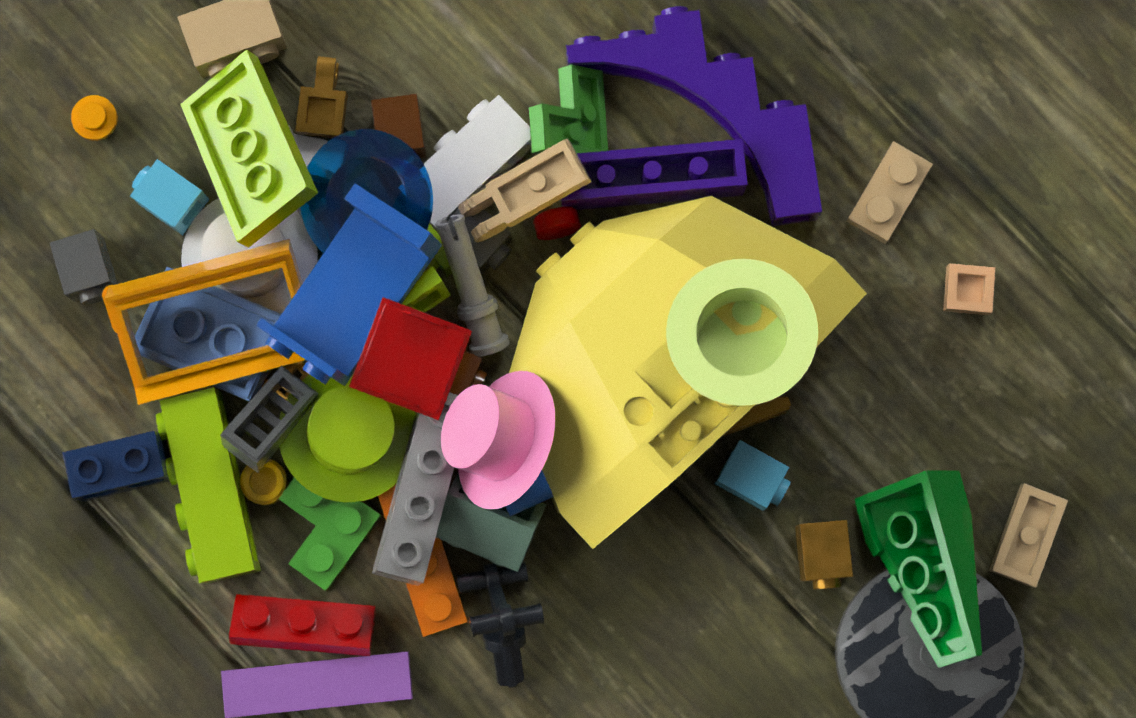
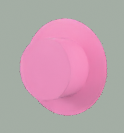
[441,371,555,509]

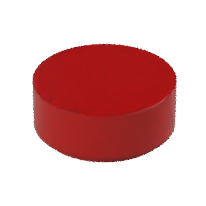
[533,207,581,240]

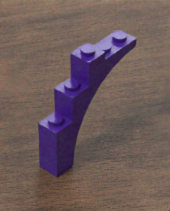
[566,6,822,226]

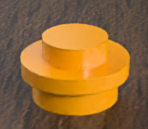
[71,95,118,141]

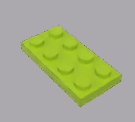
[180,50,318,248]

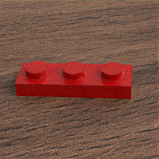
[229,594,376,656]

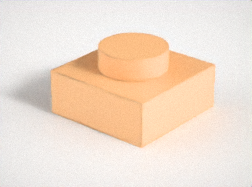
[943,263,995,315]

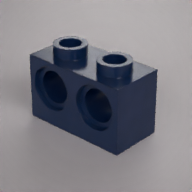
[62,431,170,501]

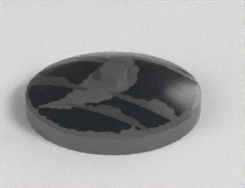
[835,570,1024,718]

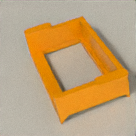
[102,238,305,405]

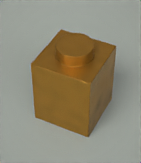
[795,520,853,590]

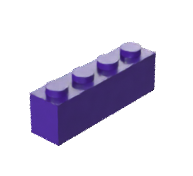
[561,139,747,210]

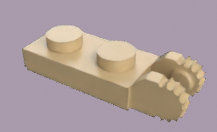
[458,139,592,242]

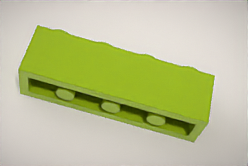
[156,387,261,584]

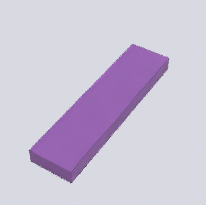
[221,651,413,718]

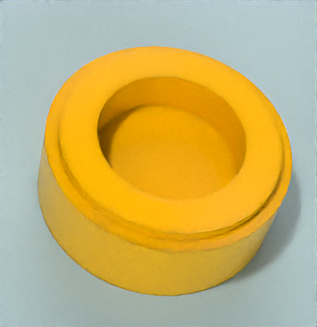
[240,459,289,505]

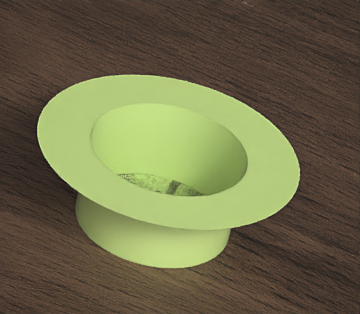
[666,259,818,406]

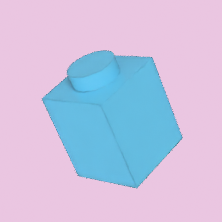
[130,159,209,236]
[714,440,791,511]

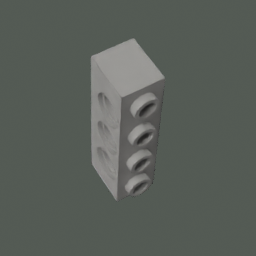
[372,393,458,586]

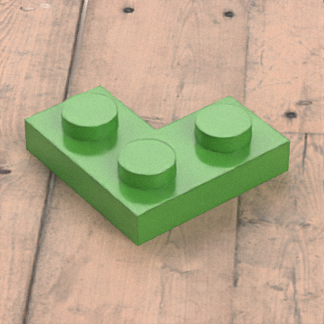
[529,65,608,154]
[279,477,382,591]

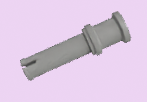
[435,214,510,357]

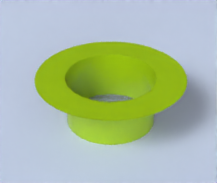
[279,375,415,502]

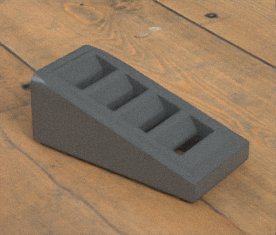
[220,365,318,473]

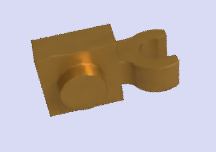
[295,56,348,139]

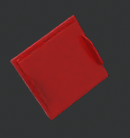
[349,297,472,420]

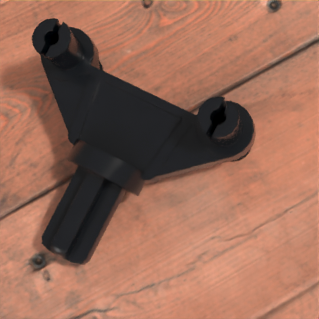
[456,562,544,688]

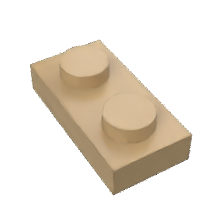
[846,141,933,244]
[989,483,1068,588]

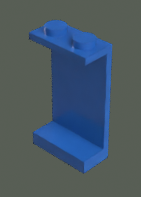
[256,183,442,386]

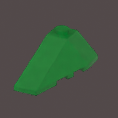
[854,470,982,668]

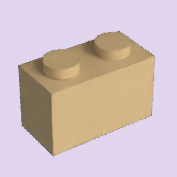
[178,0,287,78]

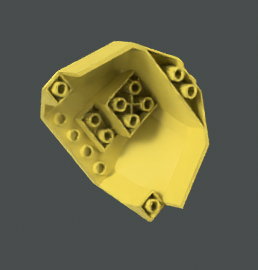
[509,196,867,549]

